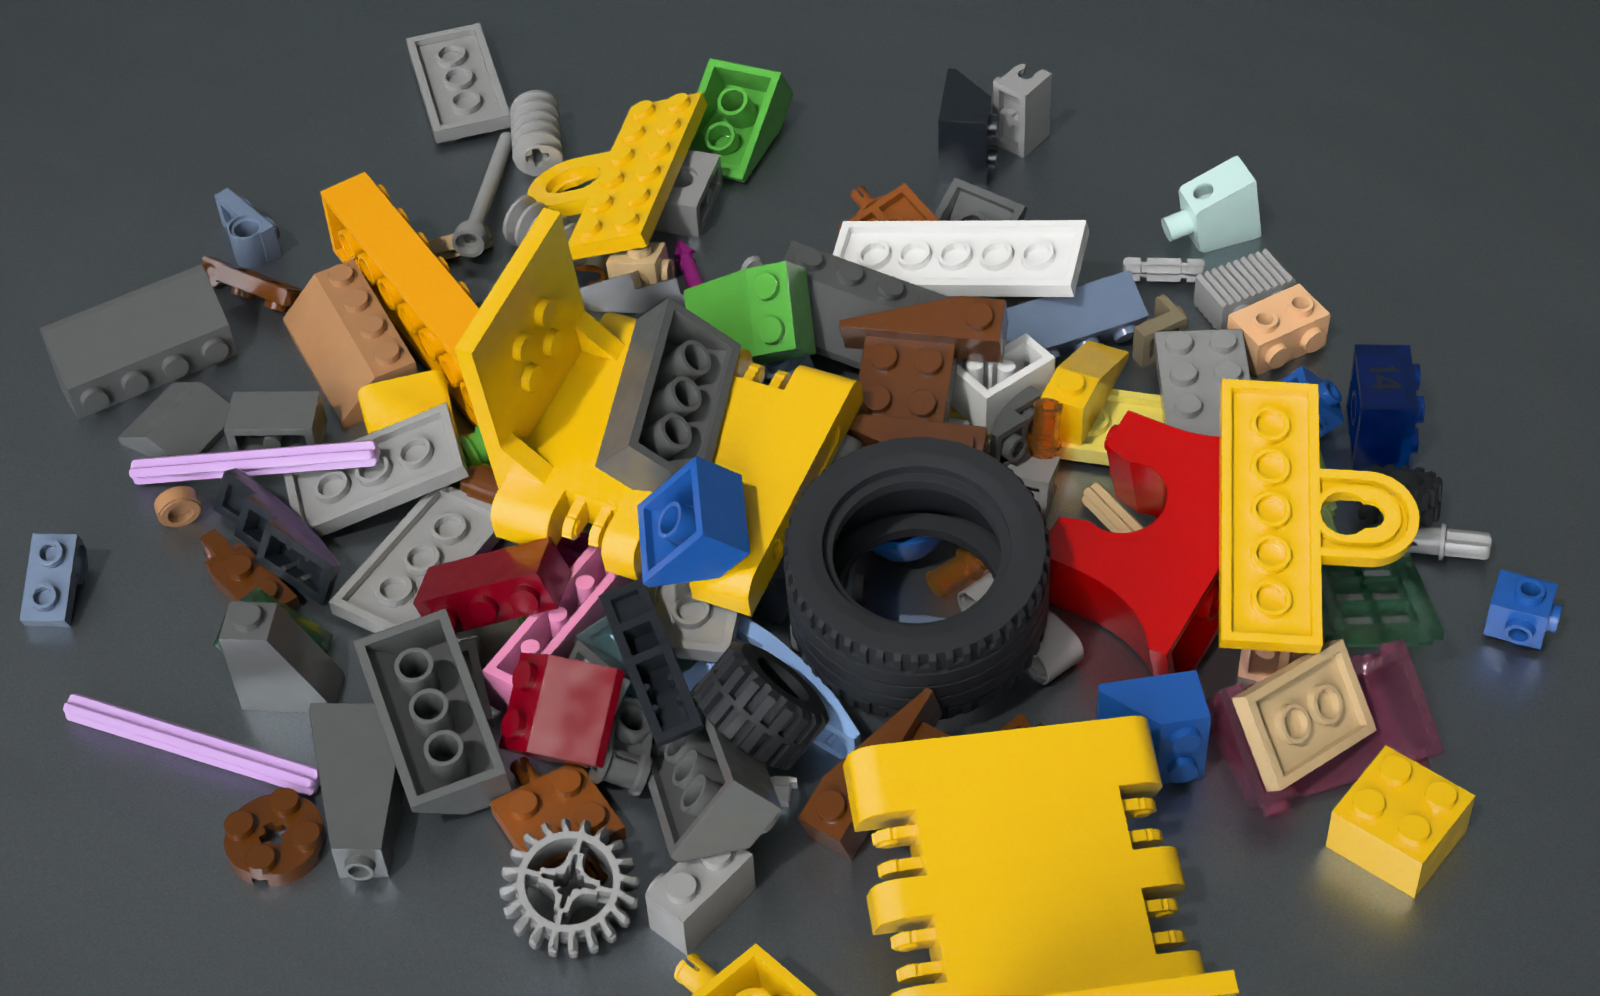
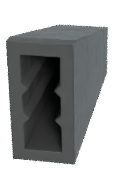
[309,703,404,881]

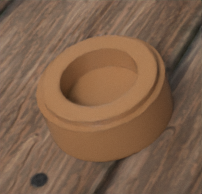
[154,486,202,528]

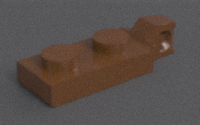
[202,256,303,312]
[199,529,300,614]

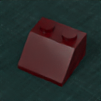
[498,652,625,768]

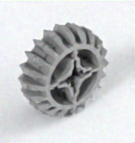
[499,818,640,959]

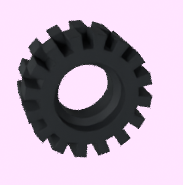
[1356,464,1443,529]

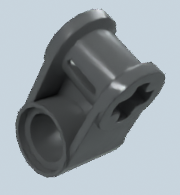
[589,697,653,796]

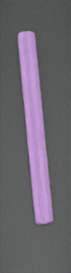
[129,440,381,485]
[63,693,321,796]

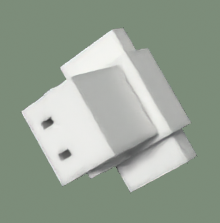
[770,776,798,807]

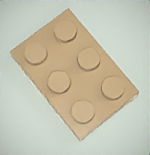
[1231,639,1377,792]

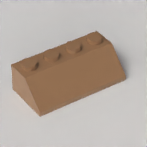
[283,259,418,429]

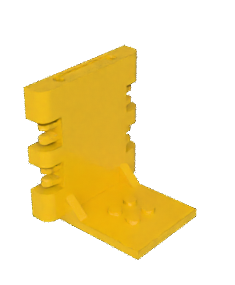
[454,208,863,617]
[843,716,1239,996]

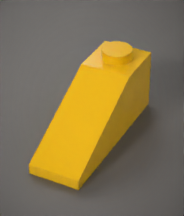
[1040,340,1129,446]

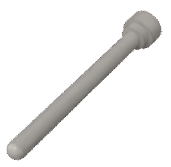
[452,132,512,257]

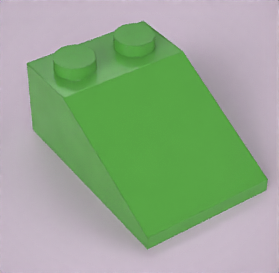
[689,58,794,183]
[684,261,816,364]

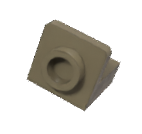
[1132,294,1188,368]

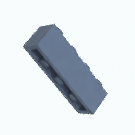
[1005,270,1149,363]

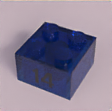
[1345,344,1425,471]

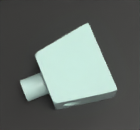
[1161,155,1262,253]

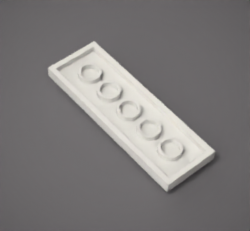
[833,220,1089,297]

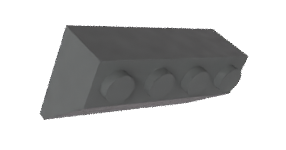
[782,240,951,369]
[39,264,238,420]
[595,297,741,492]
[353,608,512,815]
[647,683,782,862]

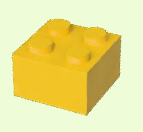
[1326,745,1476,899]

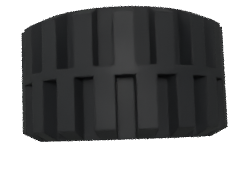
[694,641,830,770]

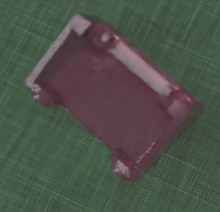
[1206,639,1444,817]

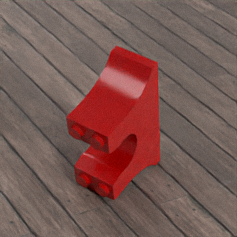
[1049,410,1220,676]

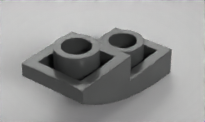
[989,385,1043,466]

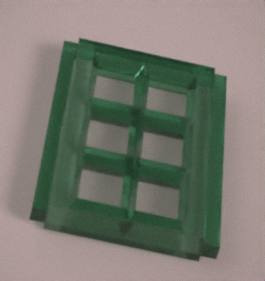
[1321,551,1444,648]

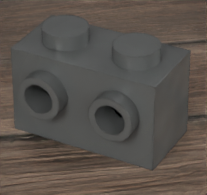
[224,391,328,451]

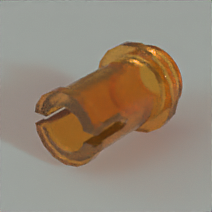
[1026,398,1063,459]
[926,547,987,598]

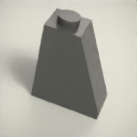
[219,601,345,713]

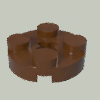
[224,788,327,886]

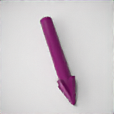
[674,238,704,288]

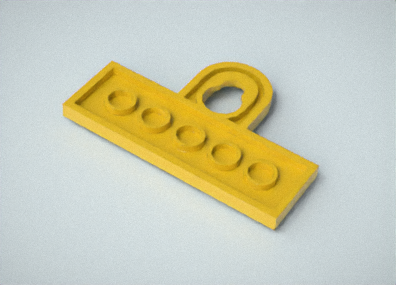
[527,92,708,260]
[1219,379,1420,654]

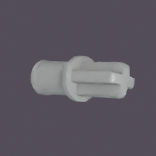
[1407,523,1492,560]

